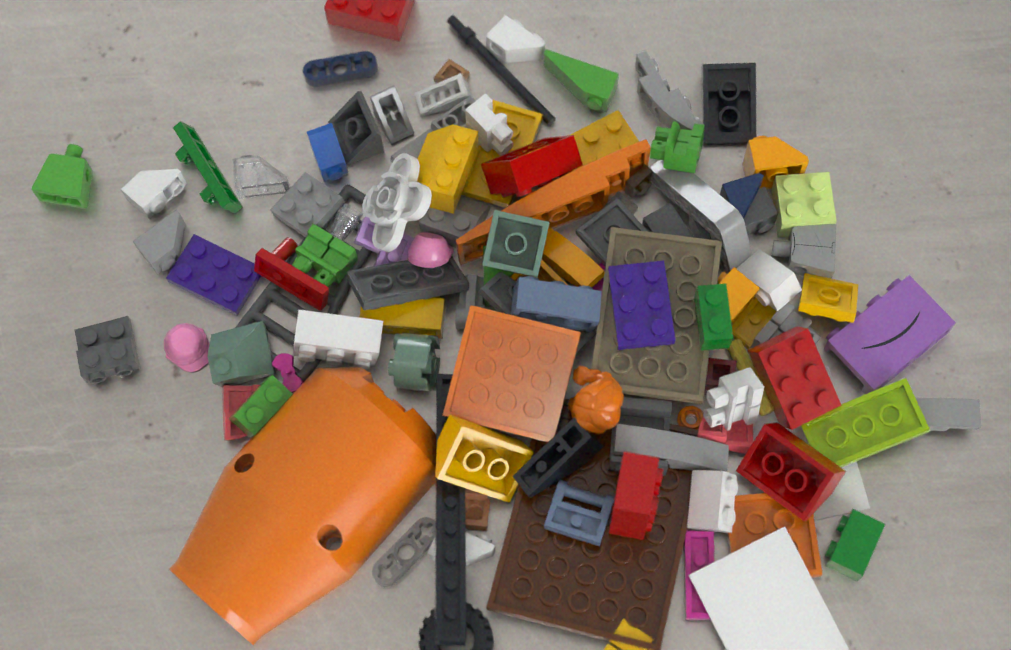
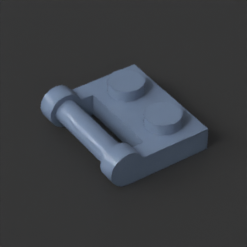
[544,480,615,546]

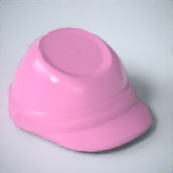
[407,232,454,268]
[164,323,210,372]

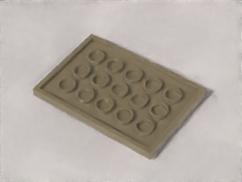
[589,227,722,404]

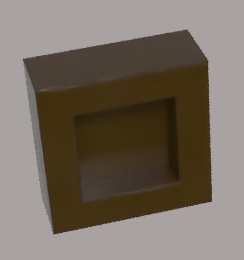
[625,164,652,199]

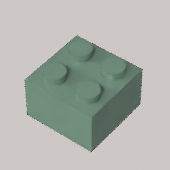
[482,210,550,277]

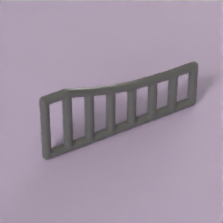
[235,185,372,382]

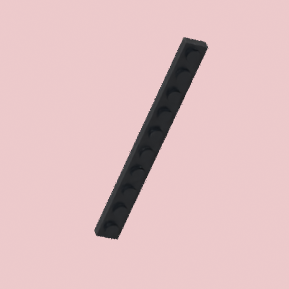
[435,374,466,646]

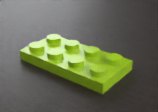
[801,378,930,467]

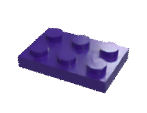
[166,234,261,316]
[608,260,675,350]

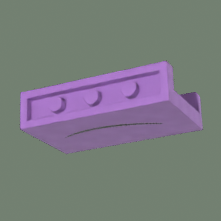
[824,275,956,394]

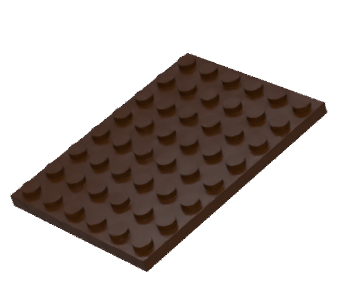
[486,398,698,650]

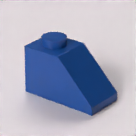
[306,123,348,182]

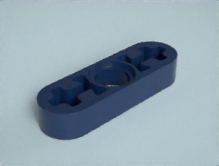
[303,51,378,87]

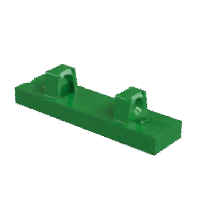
[173,121,243,214]

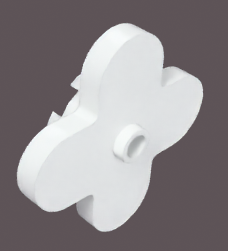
[362,153,432,252]

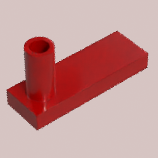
[254,237,329,311]

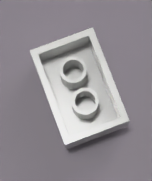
[293,310,383,369]

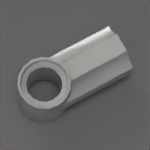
[455,274,485,329]

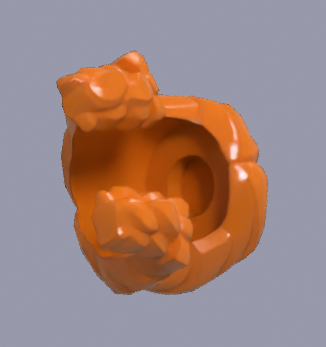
[568,366,624,434]

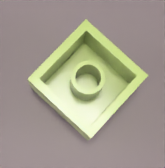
[771,172,837,238]

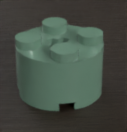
[388,333,440,391]

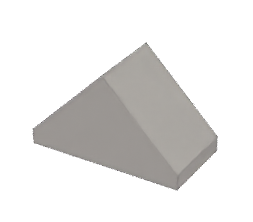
[370,85,414,144]

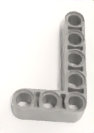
[649,160,752,274]

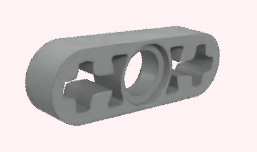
[372,517,435,587]

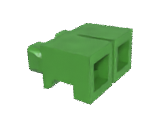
[650,121,705,173]
[292,224,358,287]

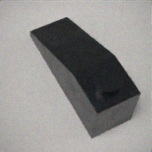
[513,417,604,498]

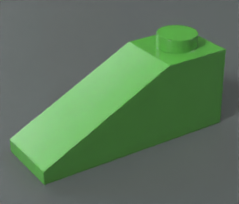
[544,49,619,112]

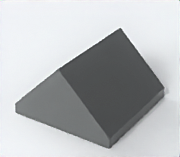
[328,91,385,165]

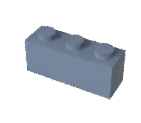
[511,276,602,332]

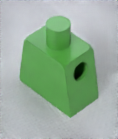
[31,144,92,209]

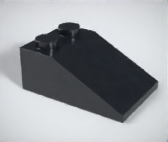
[701,63,756,144]

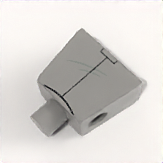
[772,224,836,279]

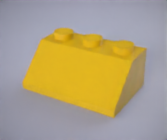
[417,124,478,214]
[435,415,534,503]

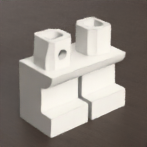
[465,93,513,156]
[703,367,764,431]

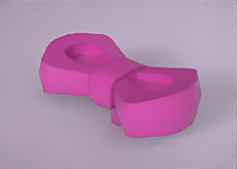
[272,353,303,393]

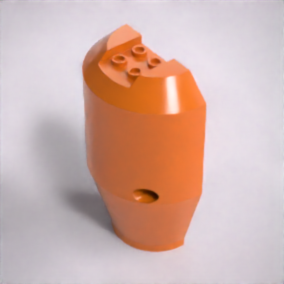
[169,367,436,645]

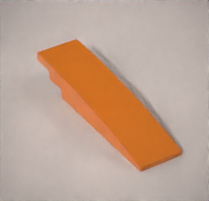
[456,139,651,266]

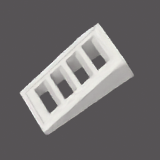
[414,73,472,117]

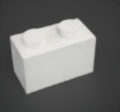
[736,249,802,311]
[687,470,738,533]

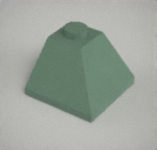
[207,321,276,387]

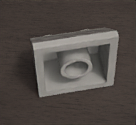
[419,195,490,248]

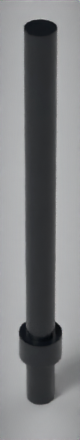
[447,15,556,125]

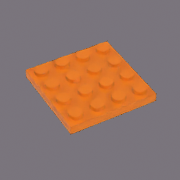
[443,305,581,442]

